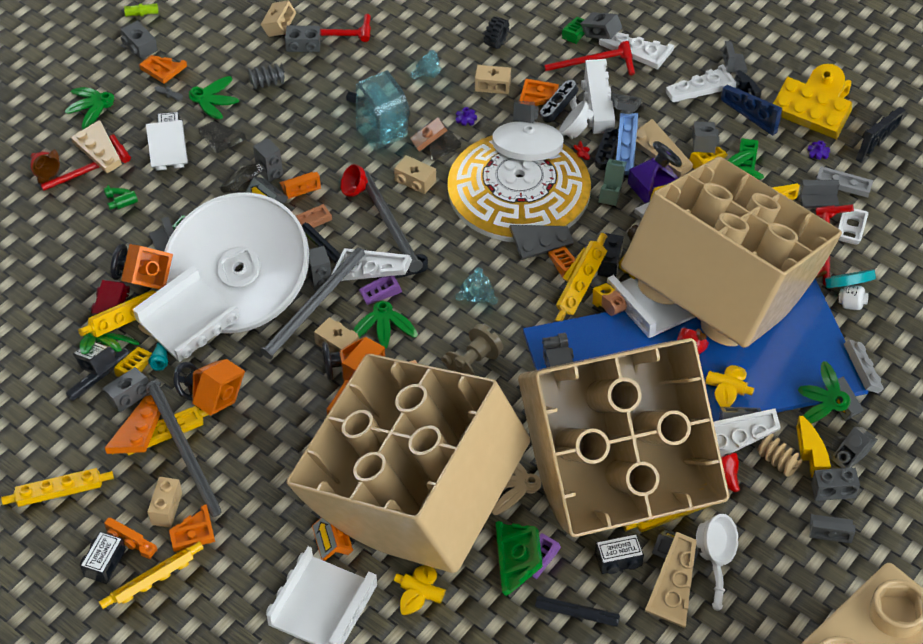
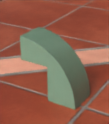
[599,159,627,206]

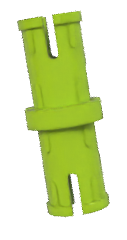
[124,3,159,17]

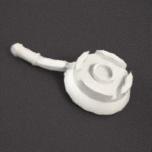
[559,94,594,139]
[696,514,738,611]

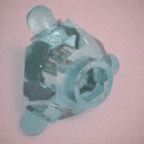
[410,50,442,79]
[455,267,498,305]

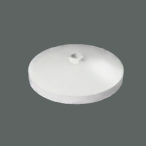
[492,121,563,161]

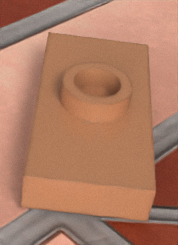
[410,118,447,152]
[296,204,332,228]

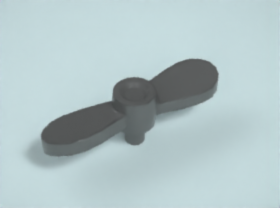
[155,86,183,101]

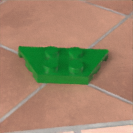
[496,521,543,596]

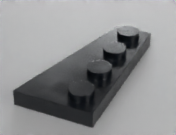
[856,107,906,163]

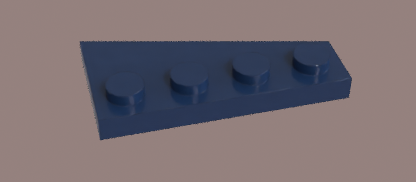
[721,84,782,136]

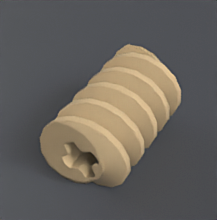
[757,433,802,477]

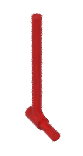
[284,14,371,42]
[544,41,635,75]
[41,135,131,191]
[816,204,854,285]

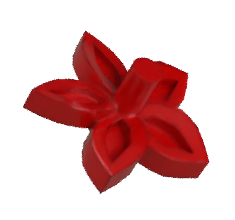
[573,141,590,160]

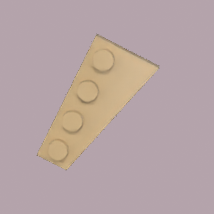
[636,119,693,177]
[71,120,122,173]
[645,532,697,628]

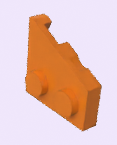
[139,55,187,84]
[519,78,559,106]
[169,504,215,552]

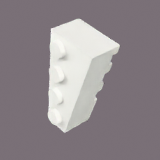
[581,59,615,134]

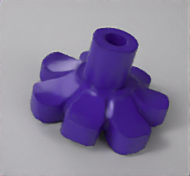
[456,107,477,126]
[807,141,830,160]

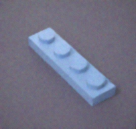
[616,113,638,175]

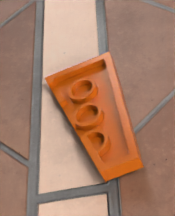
[105,395,161,454]

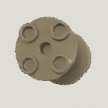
[441,324,504,376]

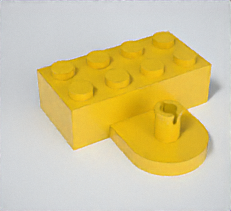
[773,64,852,140]

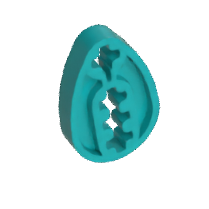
[825,269,876,288]

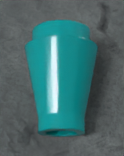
[149,343,168,371]

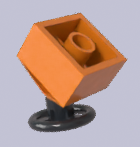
[110,243,173,290]
[322,337,385,382]
[173,359,245,416]

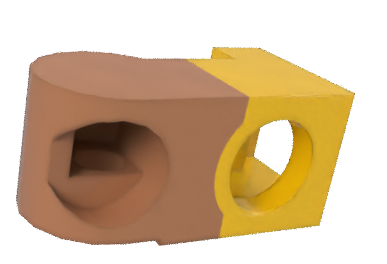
[592,283,627,316]

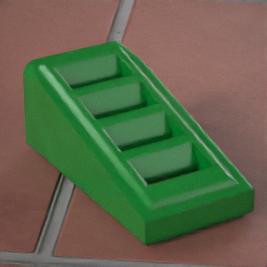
[562,17,585,44]
[737,138,759,170]

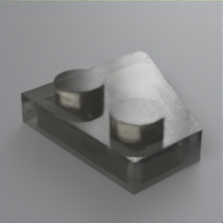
[429,122,461,161]

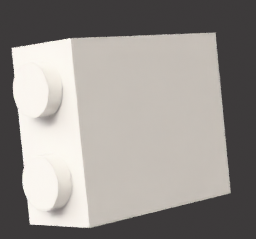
[146,120,188,171]

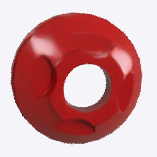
[341,164,368,197]

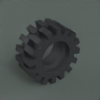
[484,16,510,49]

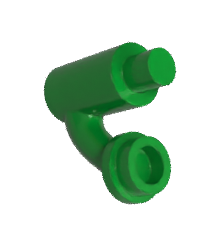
[103,185,138,210]

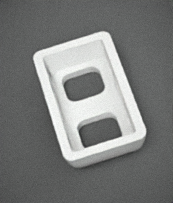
[838,208,868,245]

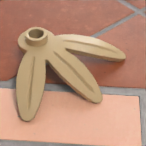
[492,463,541,515]

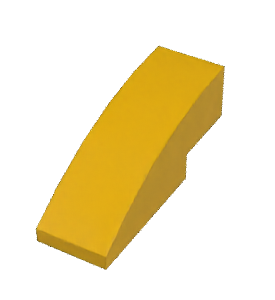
[796,416,831,478]

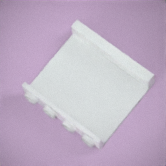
[133,265,239,362]
[607,275,695,338]
[266,546,377,644]

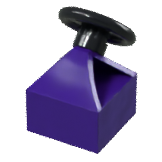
[628,141,682,204]

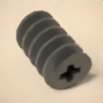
[248,62,285,89]

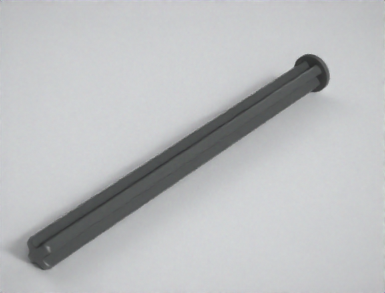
[364,170,423,272]
[260,247,365,360]
[145,380,222,517]

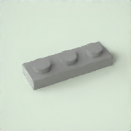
[816,166,874,198]
[844,340,884,394]

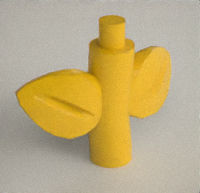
[705,365,754,407]
[394,565,446,615]

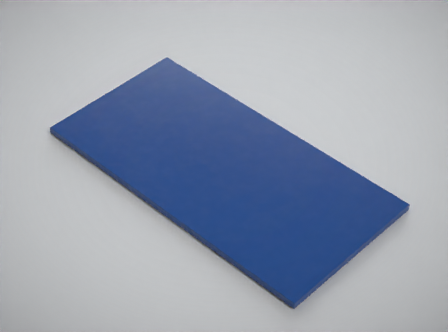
[523,279,869,422]

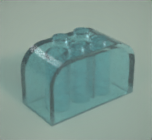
[356,70,409,151]

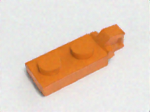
[104,518,158,559]

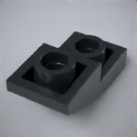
[734,70,762,98]

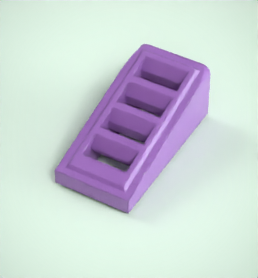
[359,276,402,305]
[532,533,561,579]

